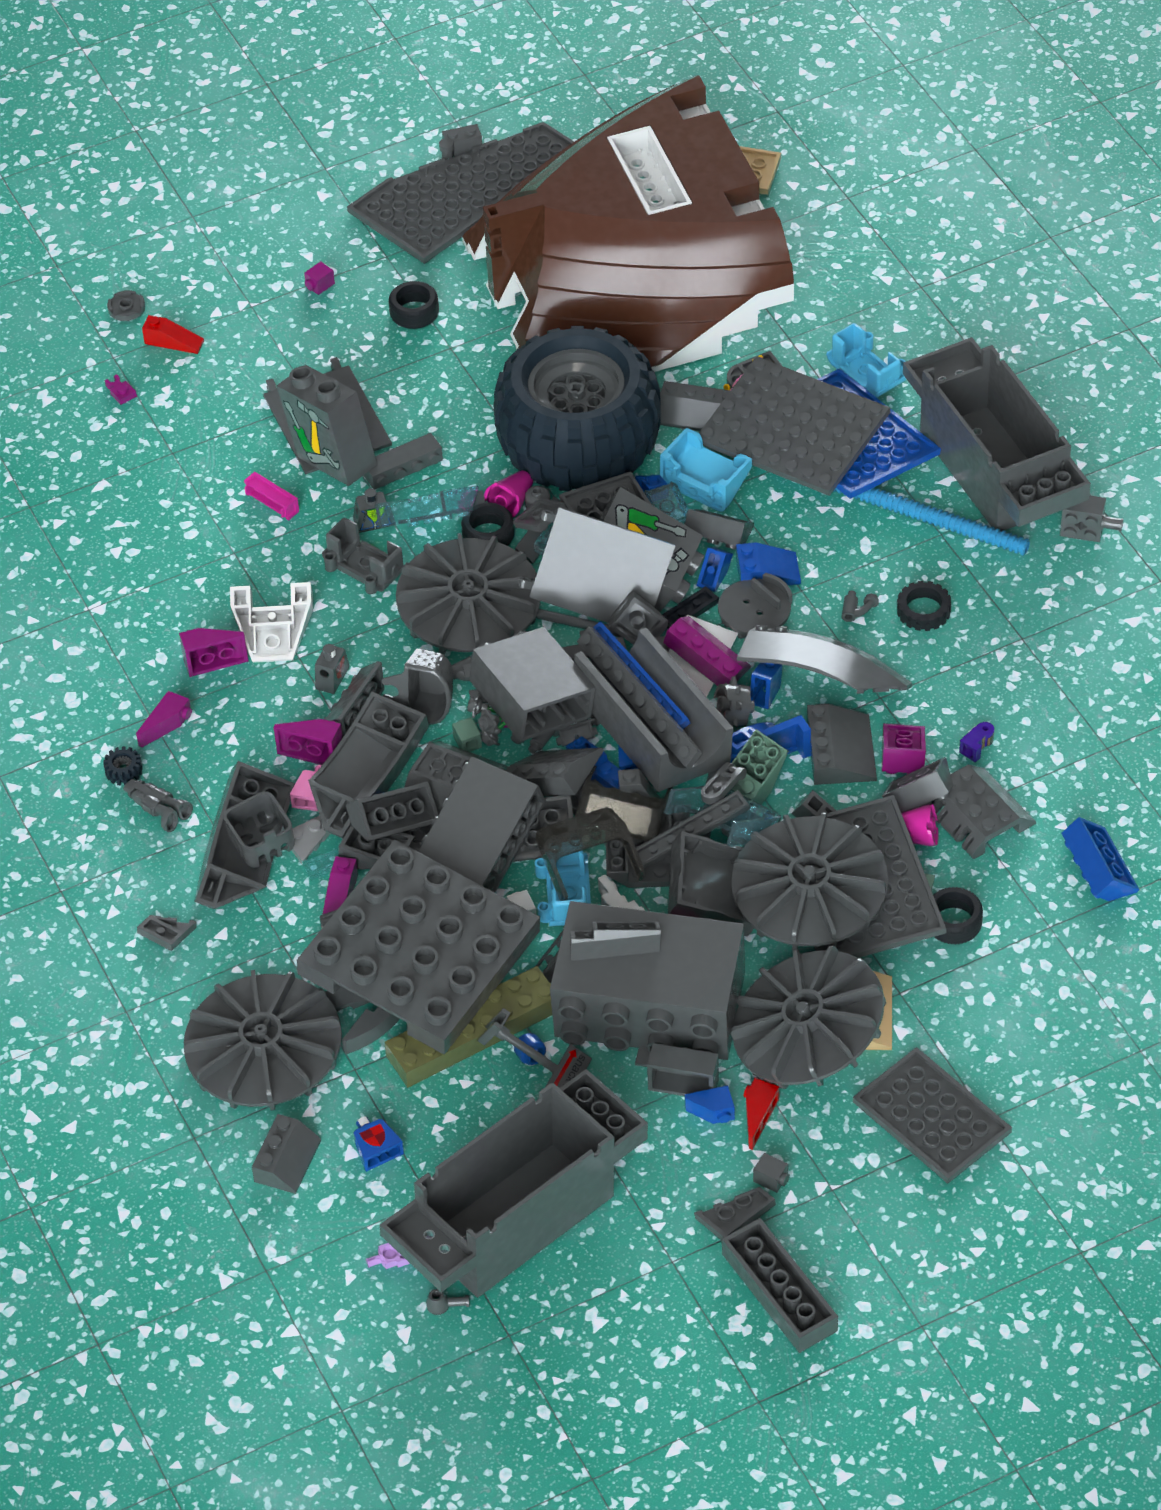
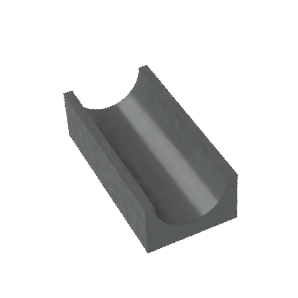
[574,628,733,792]

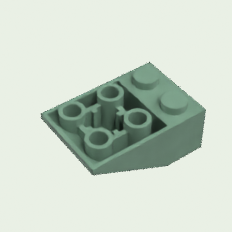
[731,729,789,809]

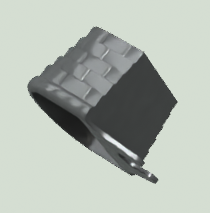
[382,649,453,725]

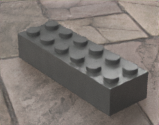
[722,1218,838,1353]

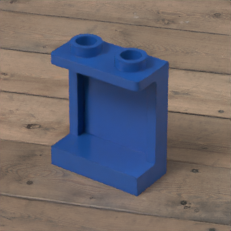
[760,715,811,759]

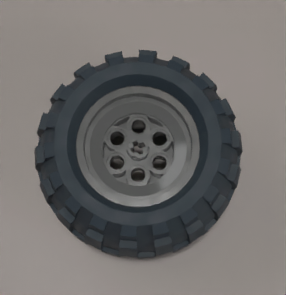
[493,326,661,491]

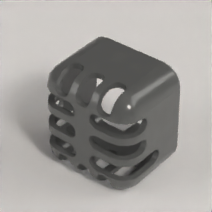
[224,792,295,868]

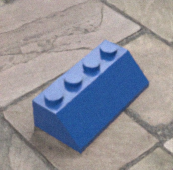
[1061,817,1139,901]

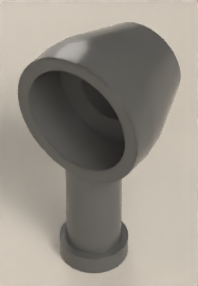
[426,1289,470,1315]

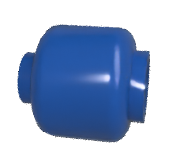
[514,1033,546,1066]

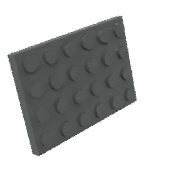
[853,1047,1012,1184]

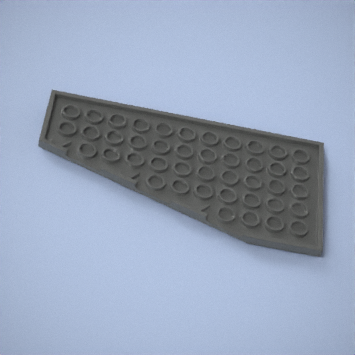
[347,122,574,264]

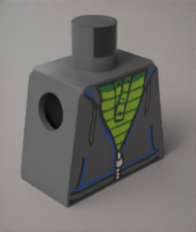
[353,488,394,533]

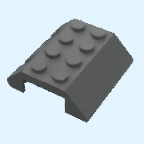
[929,764,1036,859]

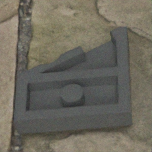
[137,915,196,951]

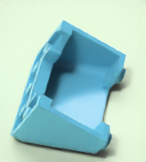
[660,428,752,512]

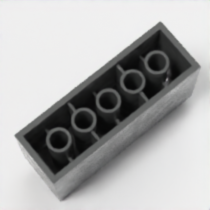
[418,757,546,893]

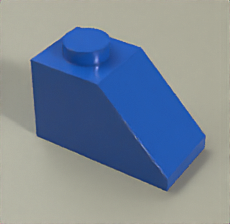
[696,548,733,592]
[685,1085,735,1124]

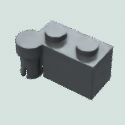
[439,124,482,160]

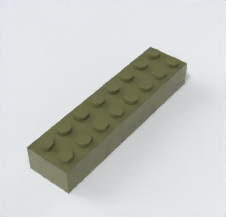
[385,966,552,1088]

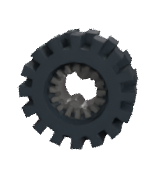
[103,746,143,786]

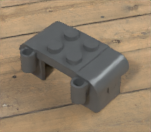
[322,518,409,594]

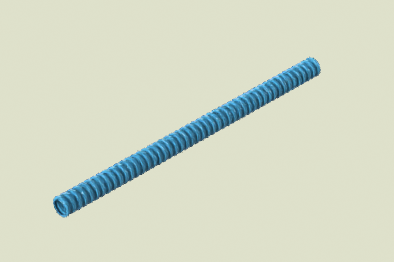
[833,487,1030,556]

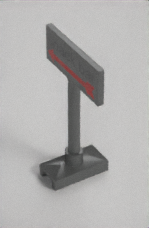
[477,1008,592,1088]

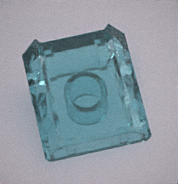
[644,481,688,524]

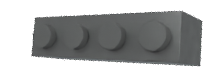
[363,433,443,489]

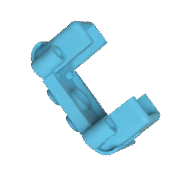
[826,323,906,398]
[535,840,591,927]

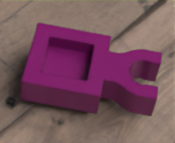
[104,374,137,405]

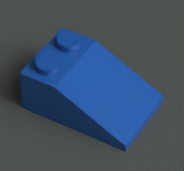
[736,542,801,585]

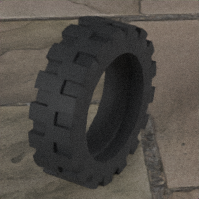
[897,581,951,631]

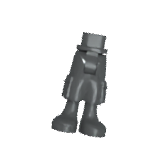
[123,779,193,833]

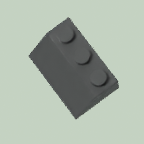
[685,509,754,549]
[882,757,953,813]
[252,1114,321,1194]

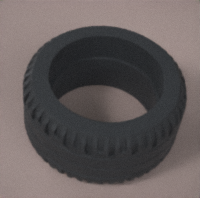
[389,281,439,329]
[461,503,514,546]
[933,887,983,945]

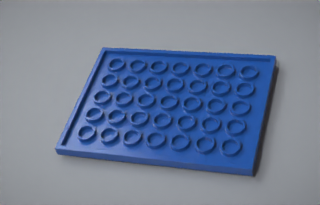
[817,369,941,499]

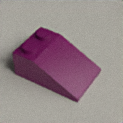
[179,628,248,677]
[273,719,342,765]
[882,723,926,774]

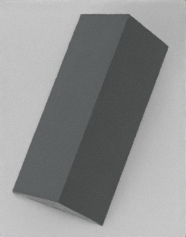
[570,921,661,961]

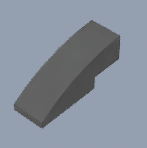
[342,1007,400,1054]

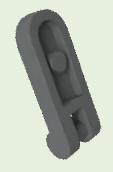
[701,762,747,805]

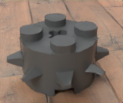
[714,676,755,727]

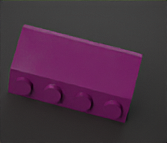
[663,616,751,686]

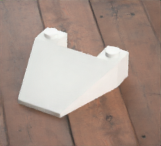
[230,582,313,663]

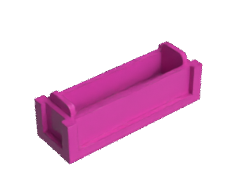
[244,471,299,521]

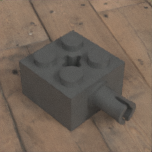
[1060,495,1124,543]

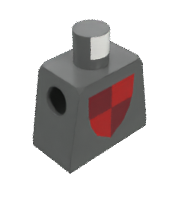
[315,644,350,694]

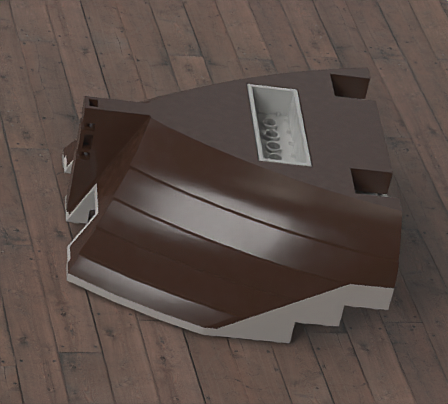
[462,75,794,372]

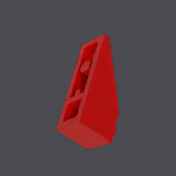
[142,315,204,354]
[744,1078,779,1150]

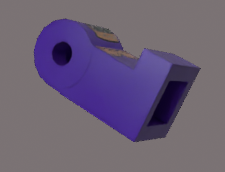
[959,722,995,763]

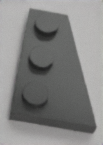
[694,1187,776,1240]

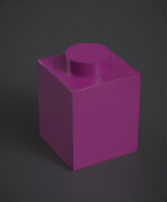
[304,261,335,295]

